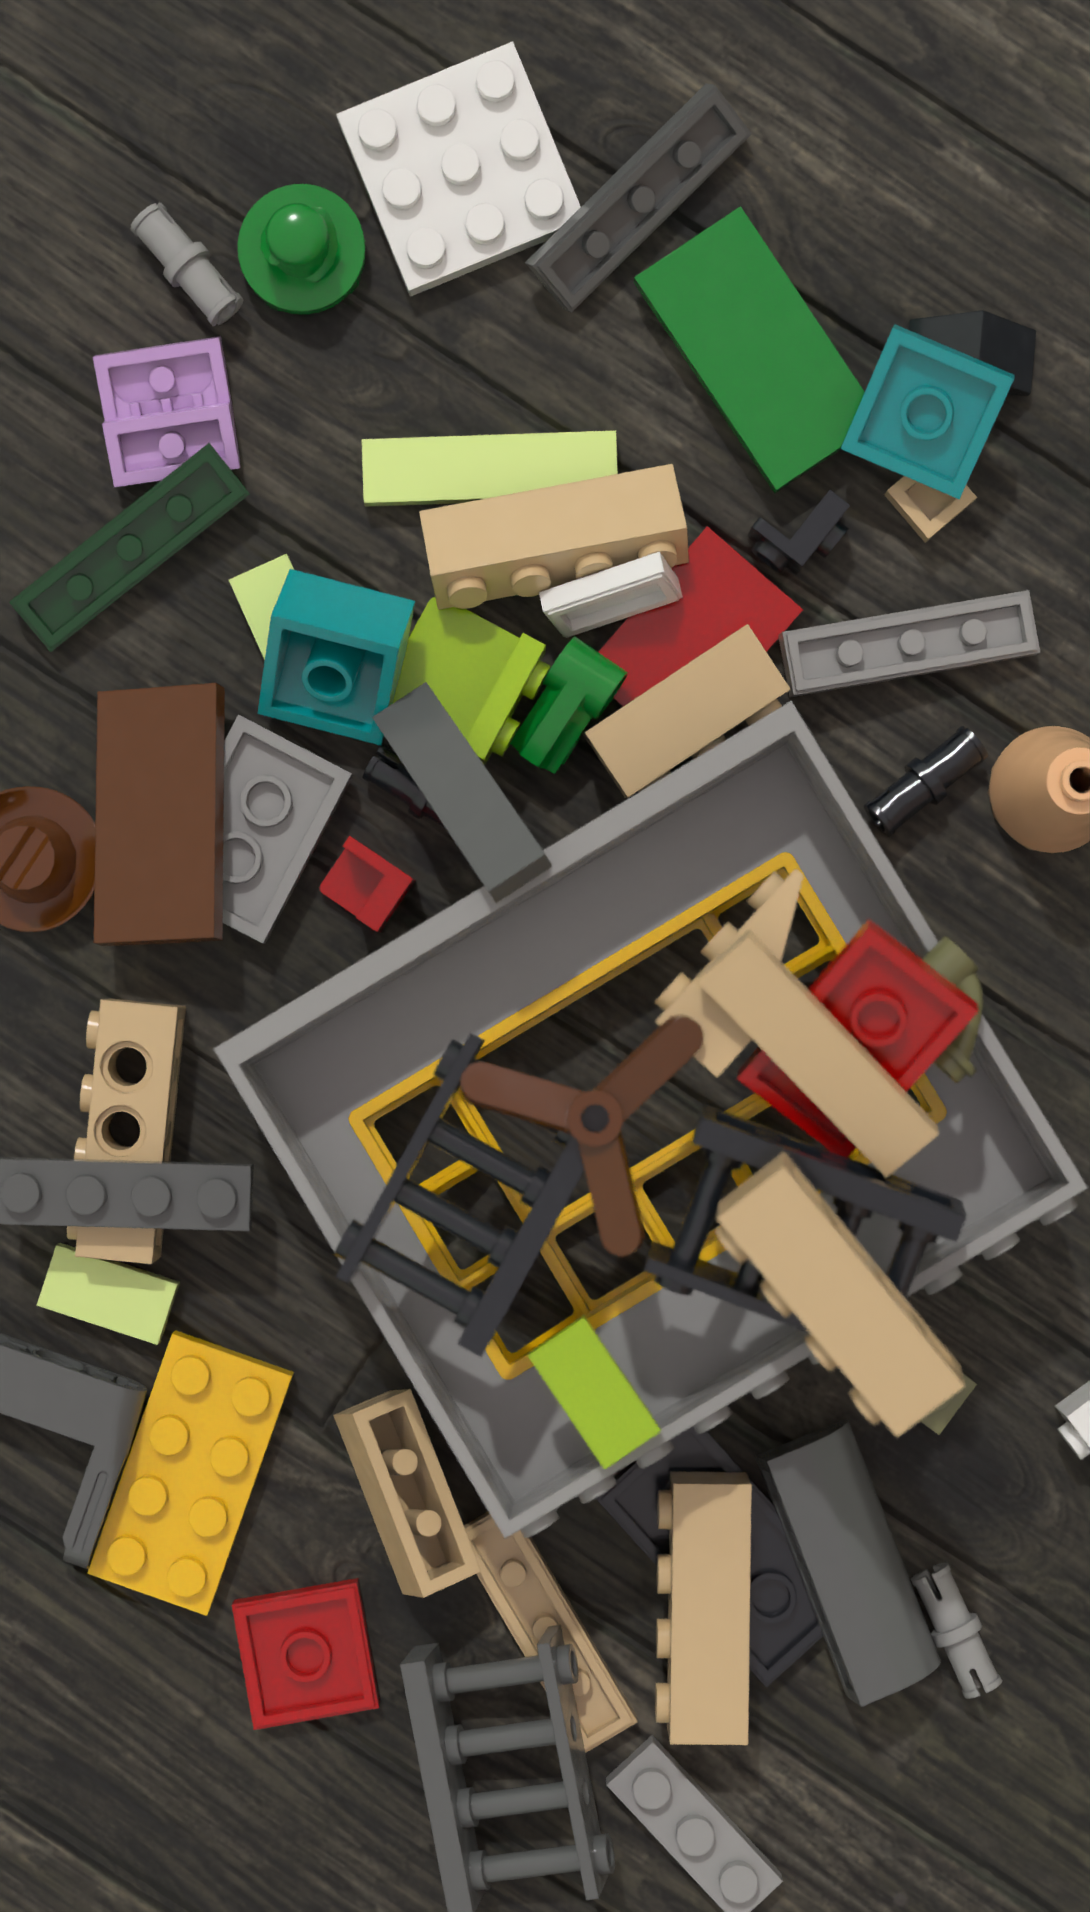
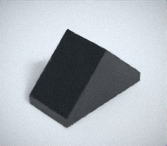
[908,310,1036,396]

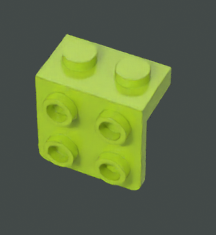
[393,597,551,765]

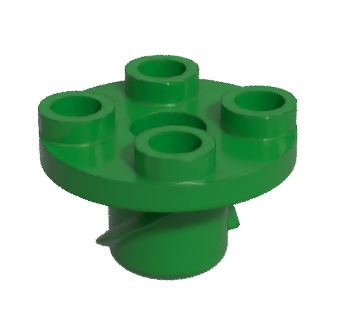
[237,184,366,315]

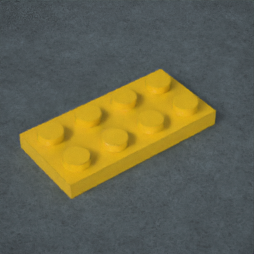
[87,1330,294,1616]

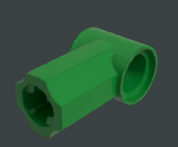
[510,636,628,774]

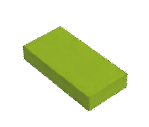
[527,1315,661,1470]

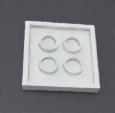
[336,41,581,297]

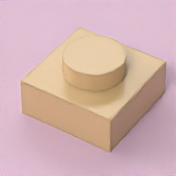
[884,476,977,543]

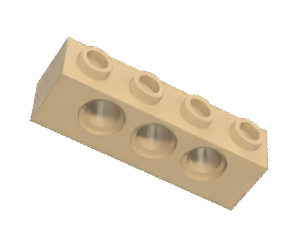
[67,998,186,1264]

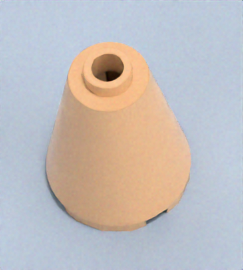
[988,726,1090,853]

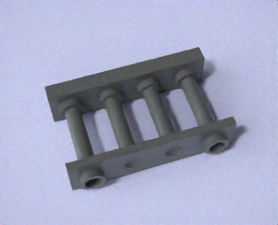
[400,1625,615,1912]

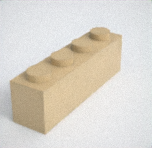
[419,464,689,610]
[716,1152,965,1437]
[655,1472,752,1745]

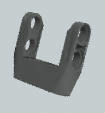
[0,1333,147,1569]

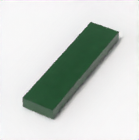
[9,442,250,652]

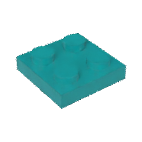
[841,324,1015,500]

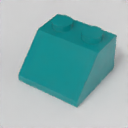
[257,569,415,745]

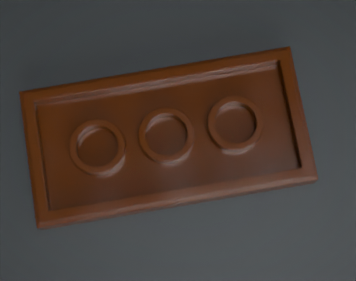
[94,683,225,947]

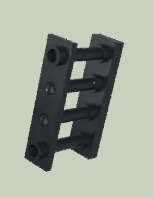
[333,1033,609,1357]
[644,1104,967,1333]

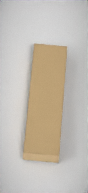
[697,929,939,1178]
[464,1511,638,1753]

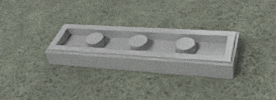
[778,590,1040,697]

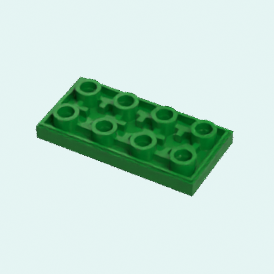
[633,206,865,494]

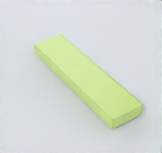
[362,430,618,507]

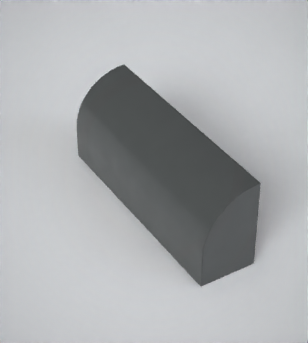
[754,1419,941,1707]

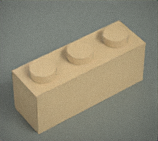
[583,624,790,798]
[333,1389,481,1598]

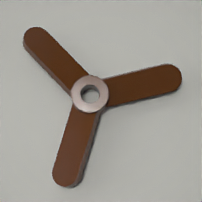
[460,1015,704,1256]

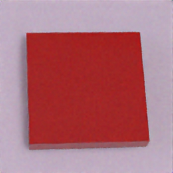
[232,1578,380,1730]

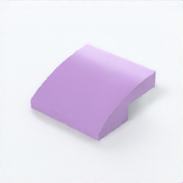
[93,336,241,487]

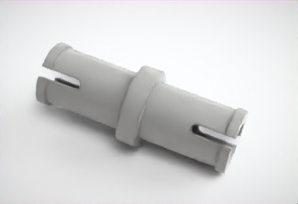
[130,202,244,326]
[911,1562,1002,1699]

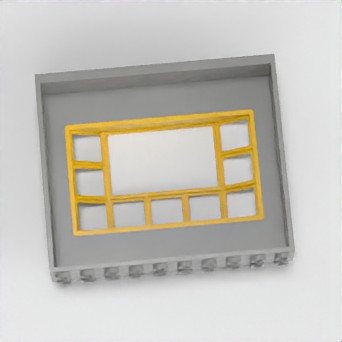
[214,701,1088,1539]

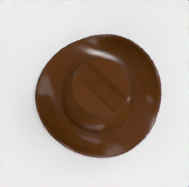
[0,786,95,932]

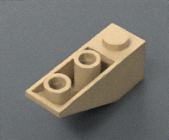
[654,868,804,1078]

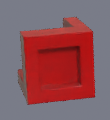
[319,835,416,933]

